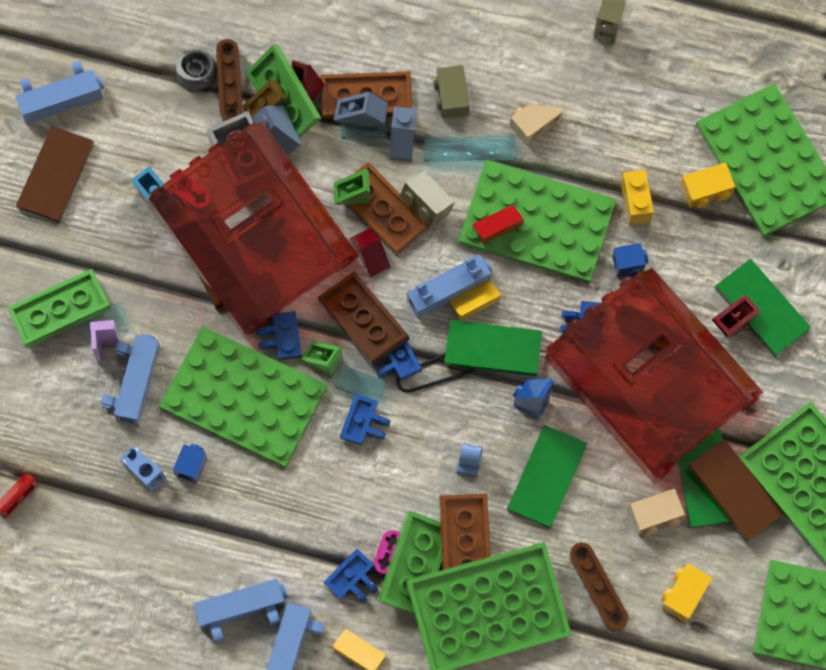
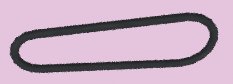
[397,352,476,393]

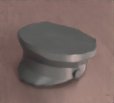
[175,49,217,91]

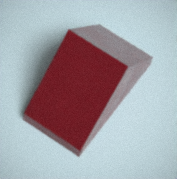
[291,60,325,102]
[350,228,391,278]
[712,294,761,337]

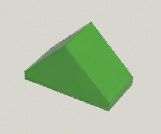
[333,169,370,205]
[300,341,343,378]

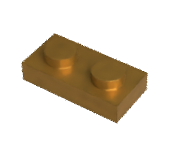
[243,80,286,118]

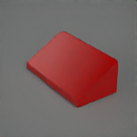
[472,205,524,245]
[0,473,38,519]

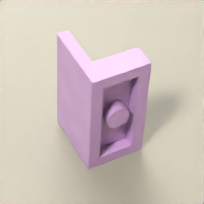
[90,320,119,363]

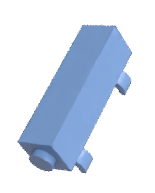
[15,60,105,124]
[407,254,492,319]
[101,334,160,426]
[193,579,288,643]
[267,602,325,670]

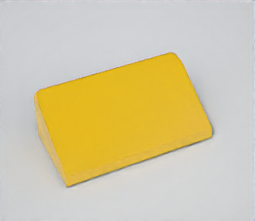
[449,280,501,321]
[332,629,386,670]

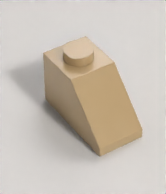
[510,104,563,146]

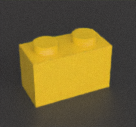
[680,162,735,208]
[621,170,654,225]
[660,563,712,623]

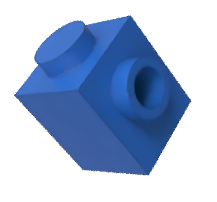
[612,243,648,277]

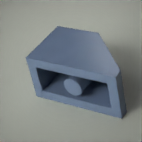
[334,92,388,127]
[252,105,302,156]
[389,107,417,161]

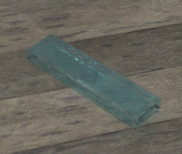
[424,136,516,162]

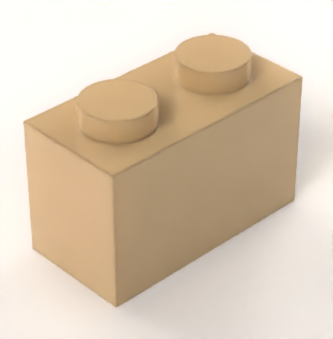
[628,488,685,536]

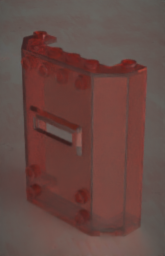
[148,121,359,338]
[545,268,764,485]

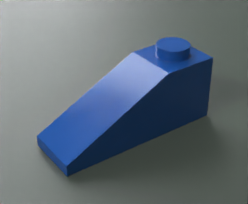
[513,378,554,420]

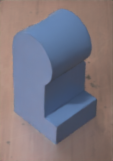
[456,442,483,477]
[119,446,166,492]

